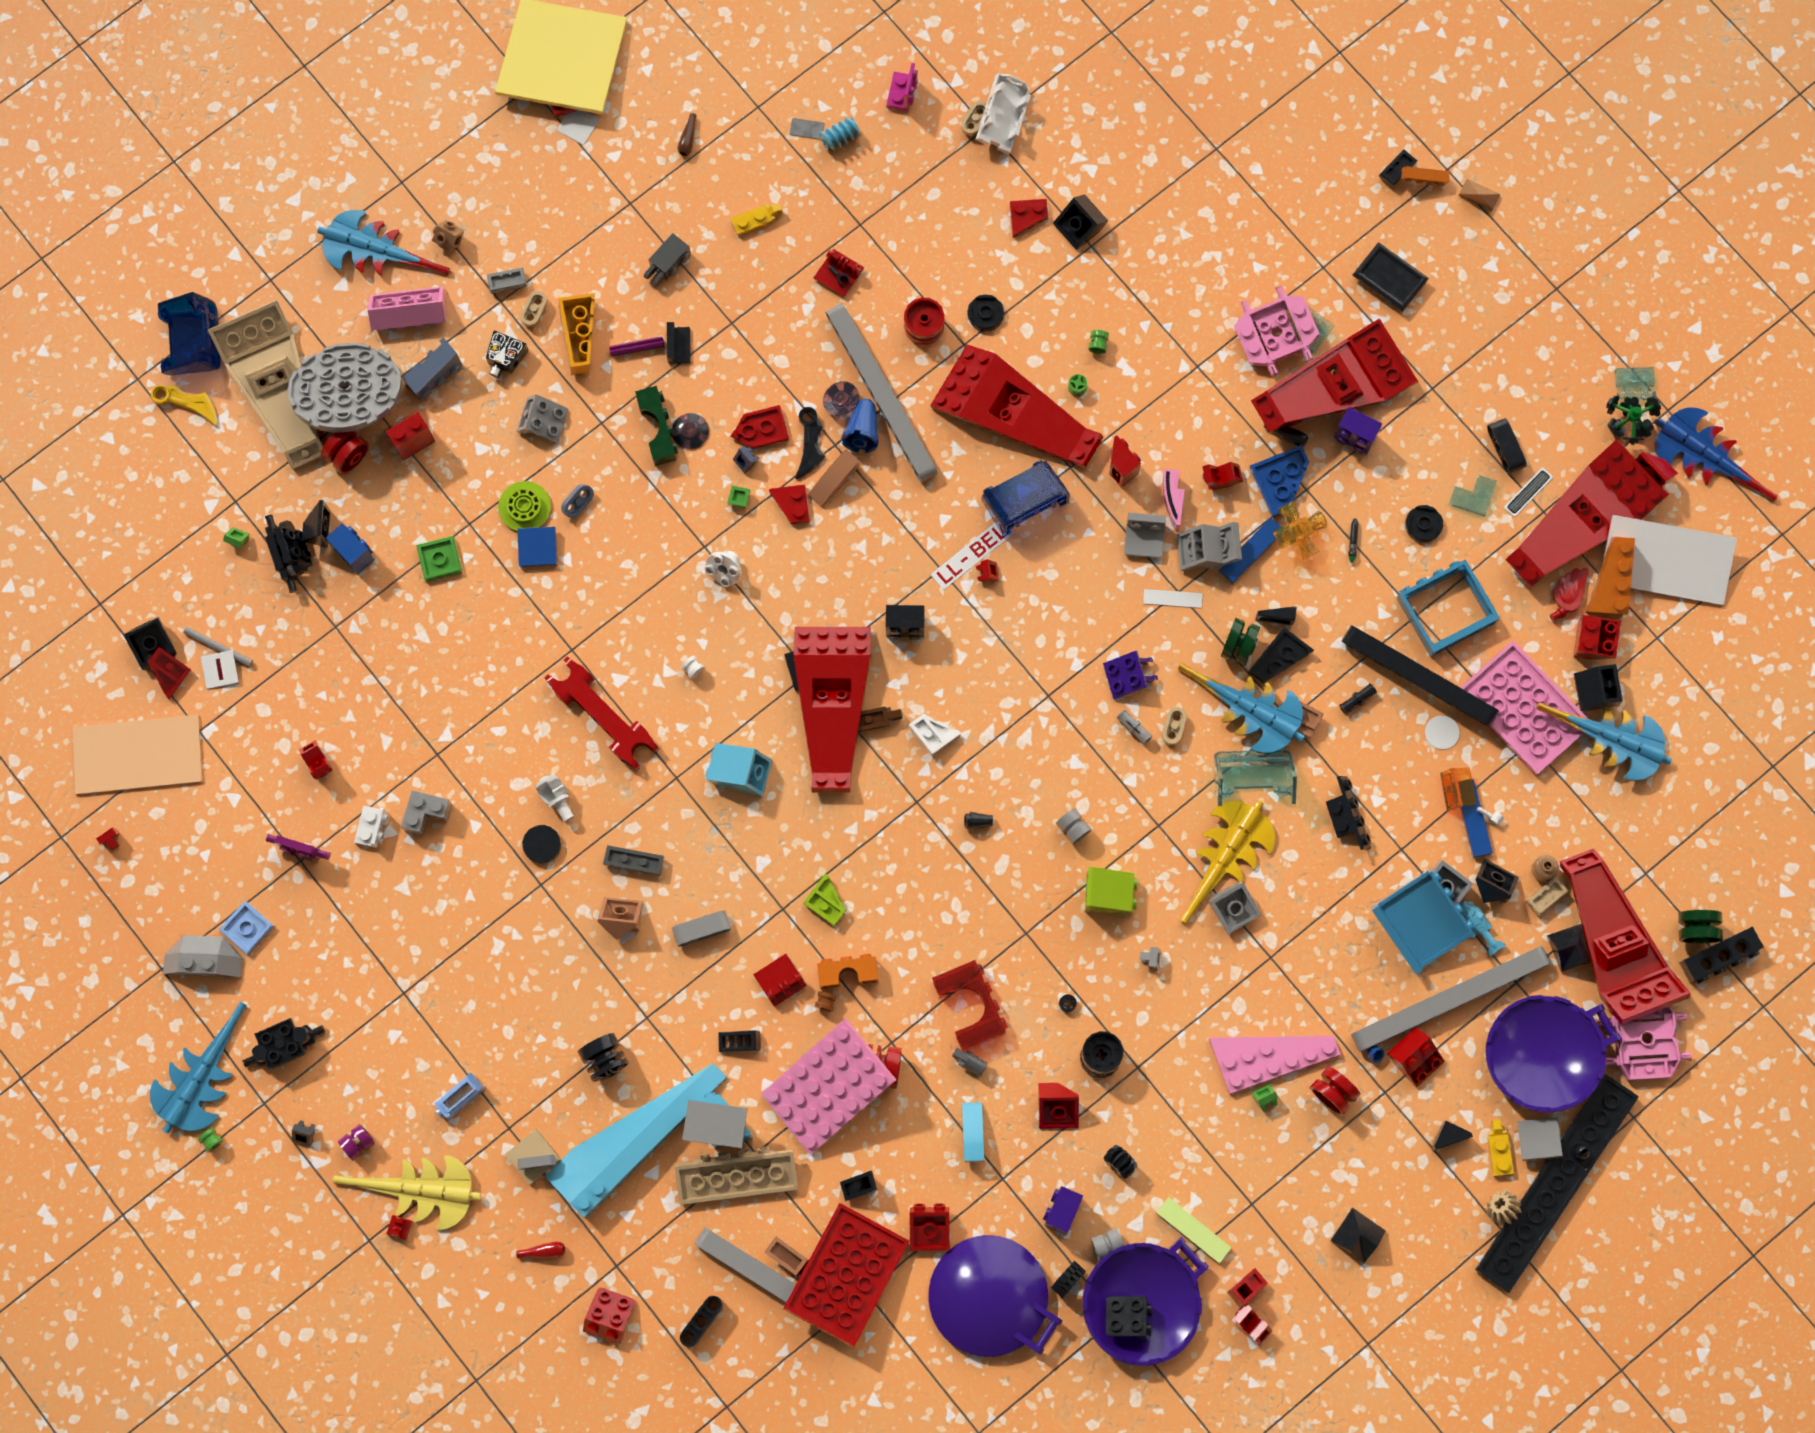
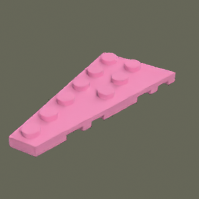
[1209,1036,1341,1094]

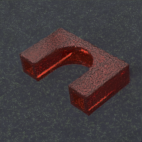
[932,960,1008,1052]

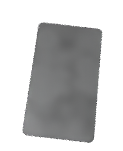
[789,118,824,139]

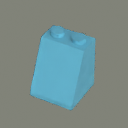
[706,743,772,796]

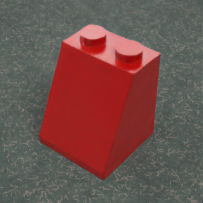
[384,410,435,461]

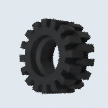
[1050,1260,1086,1298]

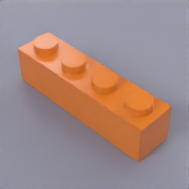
[1401,166,1450,186]

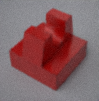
[976,559,999,582]
[96,827,120,850]
[386,1215,412,1240]

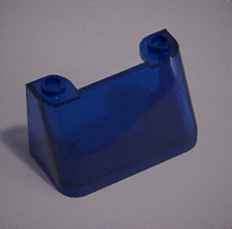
[158,292,221,376]
[981,460,1070,537]

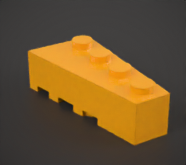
[558,293,595,375]

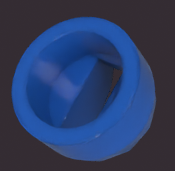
[1367,1045,1384,1063]

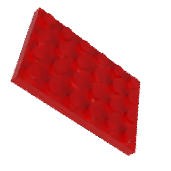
[783,1203,909,1348]

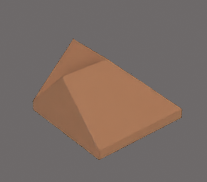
[598,897,643,940]

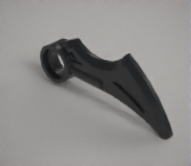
[795,407,825,479]

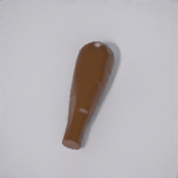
[677,113,697,156]

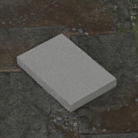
[682,1100,748,1149]

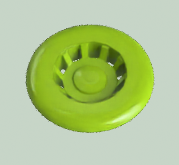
[498,481,551,531]

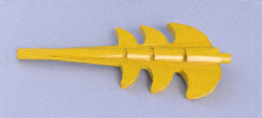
[1180,800,1275,924]

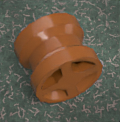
[814,991,837,1012]

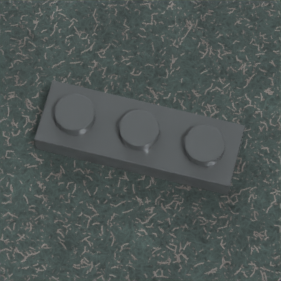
[603,845,665,876]

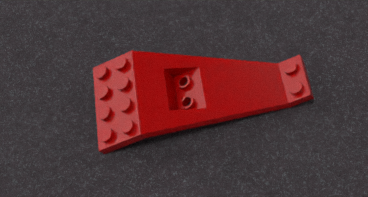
[1251,318,1418,434]
[930,344,1104,468]
[794,627,871,793]
[1559,848,1691,1025]

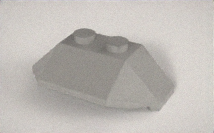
[163,935,243,978]

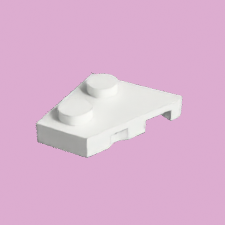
[908,714,961,756]

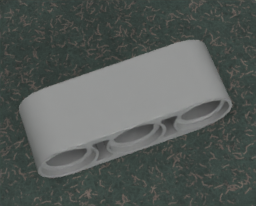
[672,910,731,947]

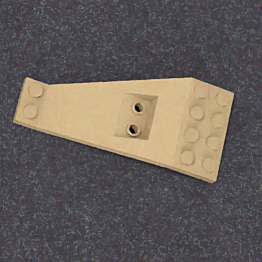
[208,299,323,469]

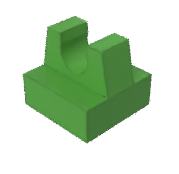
[1252,1085,1278,1112]

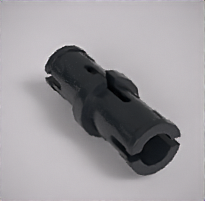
[1339,683,1377,715]

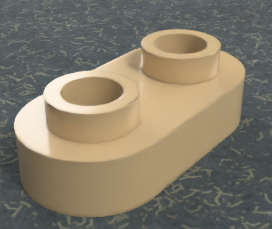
[962,101,986,136]
[521,291,548,327]
[1162,707,1187,745]

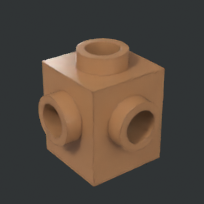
[432,220,465,252]

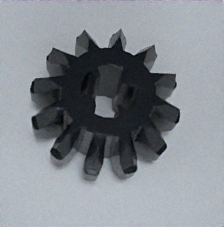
[1104,1145,1137,1179]

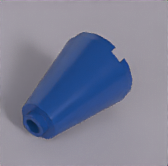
[841,399,879,453]

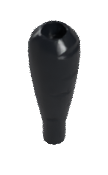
[1264,425,1308,447]

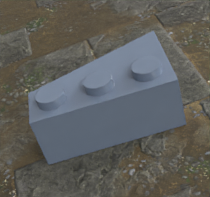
[402,338,463,400]

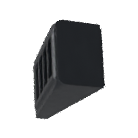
[1255,606,1297,625]
[718,1030,761,1052]

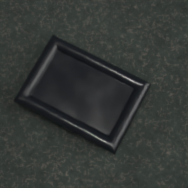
[1352,242,1429,312]

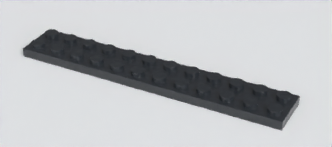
[1474,1074,1639,1293]

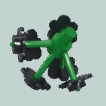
[1606,395,1661,445]

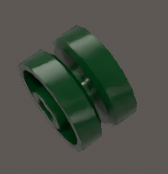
[1220,617,1261,666]
[1678,910,1723,944]

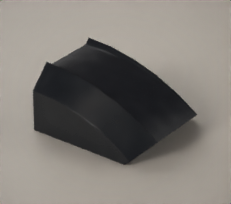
[123,616,177,671]

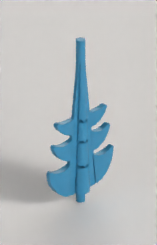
[150,1002,247,1134]

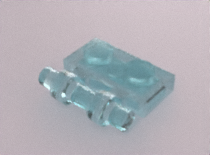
[1615,367,1656,400]

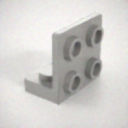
[516,394,568,443]
[1124,513,1166,558]

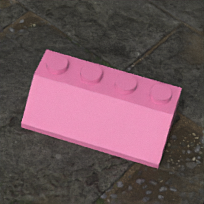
[367,286,446,331]

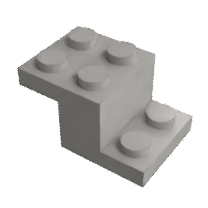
[1177,522,1242,571]

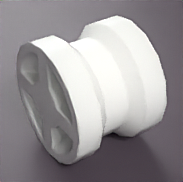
[680,656,705,679]

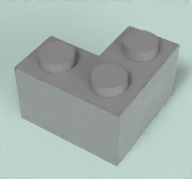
[401,790,452,836]

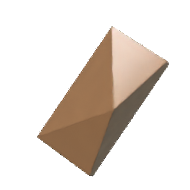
[1459,179,1500,211]

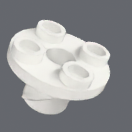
[705,550,742,587]

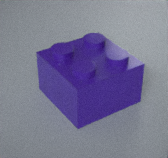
[1334,407,1382,454]
[1043,1186,1083,1235]

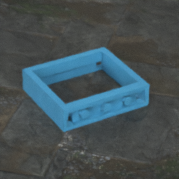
[1397,559,1500,657]

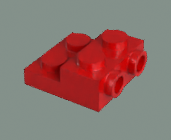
[909,1203,950,1251]

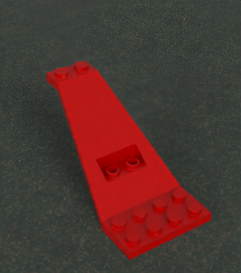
[1505,439,1669,587]

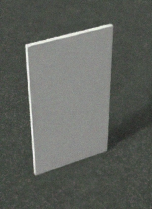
[1602,515,1737,605]

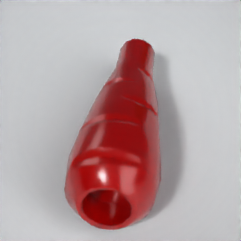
[516,1241,565,1258]

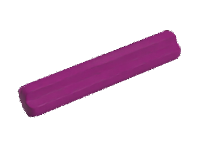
[609,336,665,357]

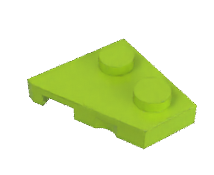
[803,873,846,927]

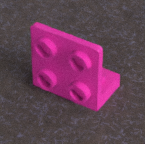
[886,63,918,112]

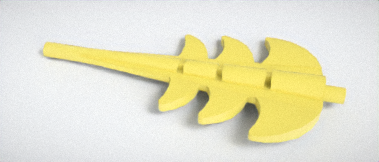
[333,1155,481,1230]

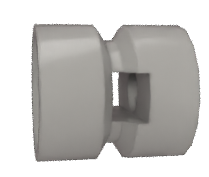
[1056,808,1092,845]
[1091,1228,1124,1261]

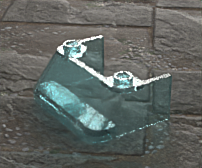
[1214,750,1297,806]

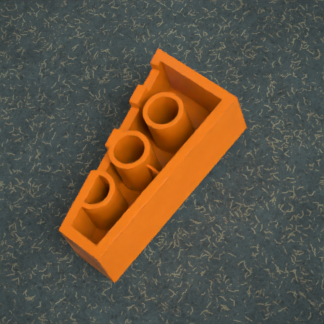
[1586,537,1635,615]

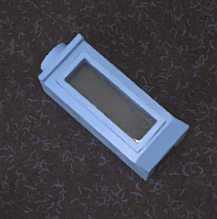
[434,1072,486,1120]

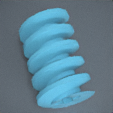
[819,117,861,151]

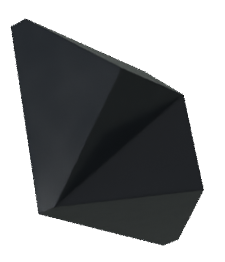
[301,500,331,547]
[1475,858,1519,903]
[1547,924,1591,972]
[1330,1207,1386,1264]

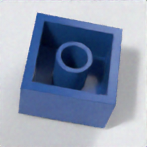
[326,523,374,575]

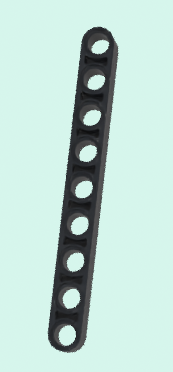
[1341,625,1500,728]

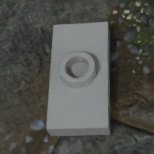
[487,267,527,294]

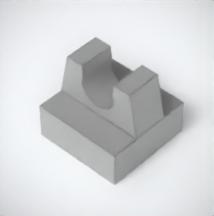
[1140,947,1161,970]

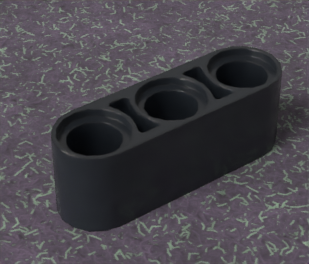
[1487,418,1527,474]
[680,1296,723,1347]

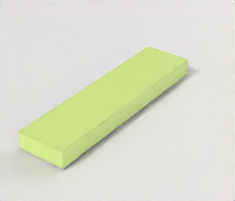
[1156,1197,1232,1263]

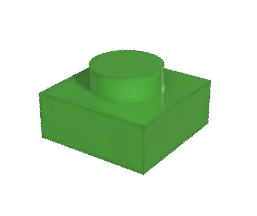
[728,485,751,509]
[223,527,250,548]

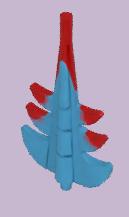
[317,210,450,275]

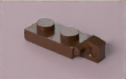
[858,706,903,733]

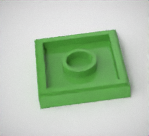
[416,536,462,582]

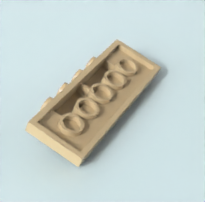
[675,1147,798,1205]

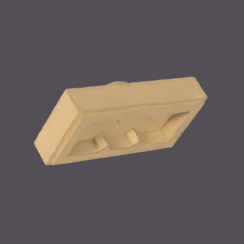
[1525,877,1568,916]

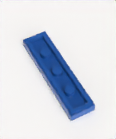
[1219,518,1285,584]
[1454,779,1493,858]

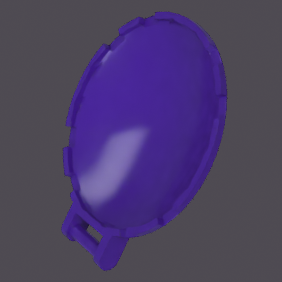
[1486,995,1622,1113]
[928,1235,1063,1357]
[1082,1236,1209,1366]

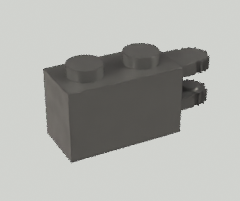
[643,233,691,286]

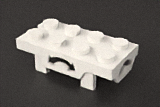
[976,73,1031,155]

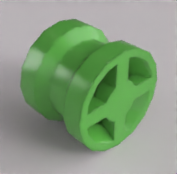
[1068,374,1087,397]
[198,1128,223,1153]

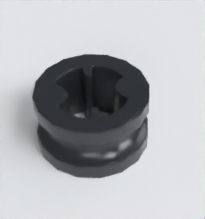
[1059,994,1077,1012]

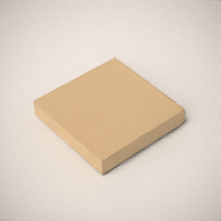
[505,1129,561,1185]

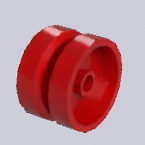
[904,297,945,345]
[321,431,369,474]
[1309,1066,1361,1116]

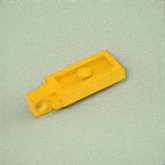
[731,203,783,236]
[1487,1120,1514,1176]

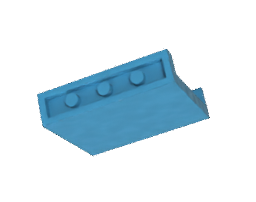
[1371,868,1476,975]

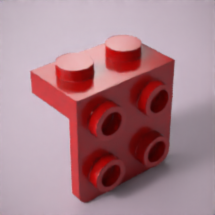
[583,1287,635,1344]

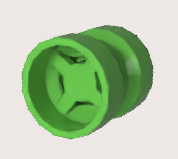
[1088,330,1109,354]

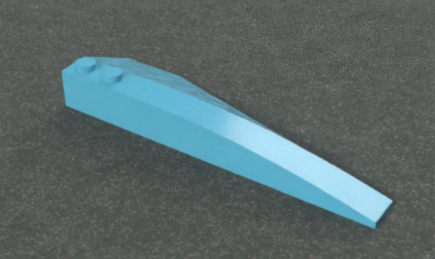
[545,1063,727,1219]

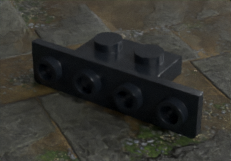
[1326,776,1371,850]

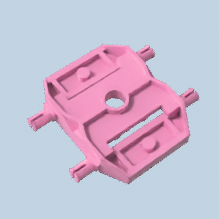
[1234,285,1319,376]
[1599,1006,1692,1081]

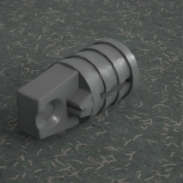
[952,1048,988,1078]

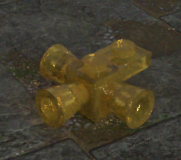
[1273,501,1327,560]

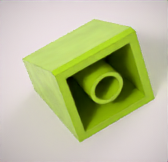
[1085,867,1138,915]

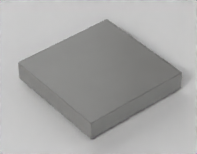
[1518,1117,1563,1161]

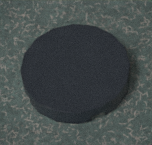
[967,294,1004,332]
[1405,505,1443,543]
[522,825,561,864]

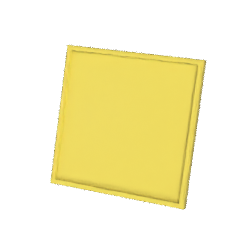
[495,0,627,114]

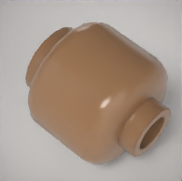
[1531,855,1559,882]

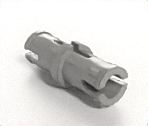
[1117,710,1152,744]

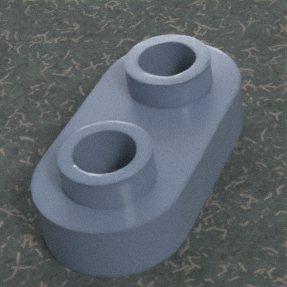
[561,484,594,518]

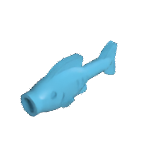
[1460,900,1506,956]

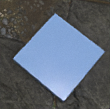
[219,901,275,955]

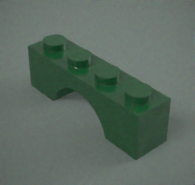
[635,386,678,466]

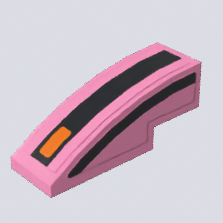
[1162,469,1185,531]

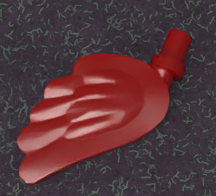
[1549,568,1589,621]

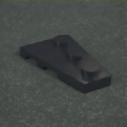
[1249,627,1314,684]

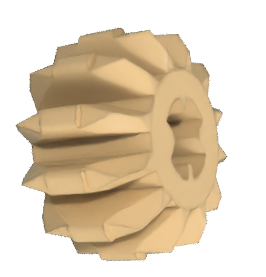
[1486,1190,1521,1225]

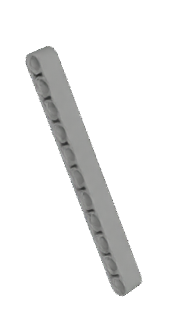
[825,303,938,483]
[1351,946,1551,1052]

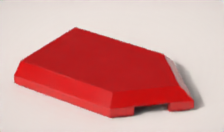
[730,405,789,449]

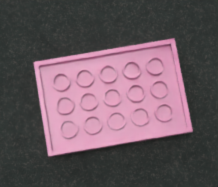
[1460,641,1588,776]
[761,1018,896,1155]

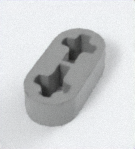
[518,1155,556,1170]

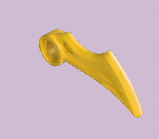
[151,385,218,426]

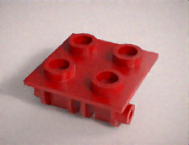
[813,249,864,297]
[753,954,807,1007]

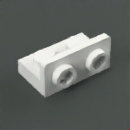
[354,805,389,849]

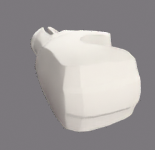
[535,774,575,823]

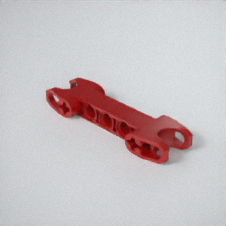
[544,656,659,771]

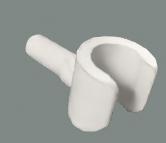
[1477,807,1504,824]

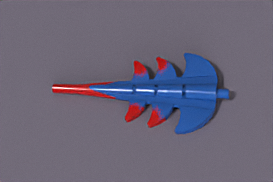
[1654,407,1778,502]

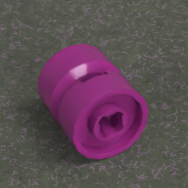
[337,1123,375,1161]

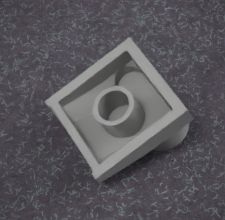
[1209,881,1262,935]

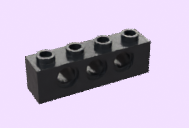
[1679,926,1764,984]

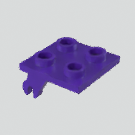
[1103,650,1158,699]

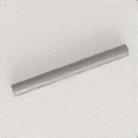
[183,627,253,667]

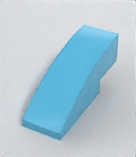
[962,1102,984,1162]

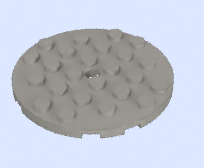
[288,343,402,433]

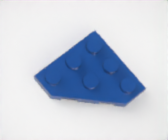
[1249,445,1309,518]

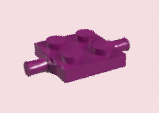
[266,834,331,862]

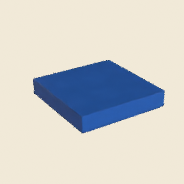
[517,527,557,567]

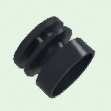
[1080,1031,1124,1078]
[577,1033,629,1082]

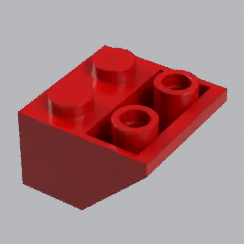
[1109,435,1141,488]
[1573,615,1621,660]
[1387,1027,1445,1088]

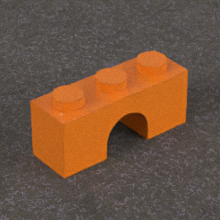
[817,954,879,989]

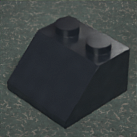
[1053,194,1109,250]

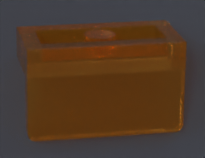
[1440,767,1477,810]

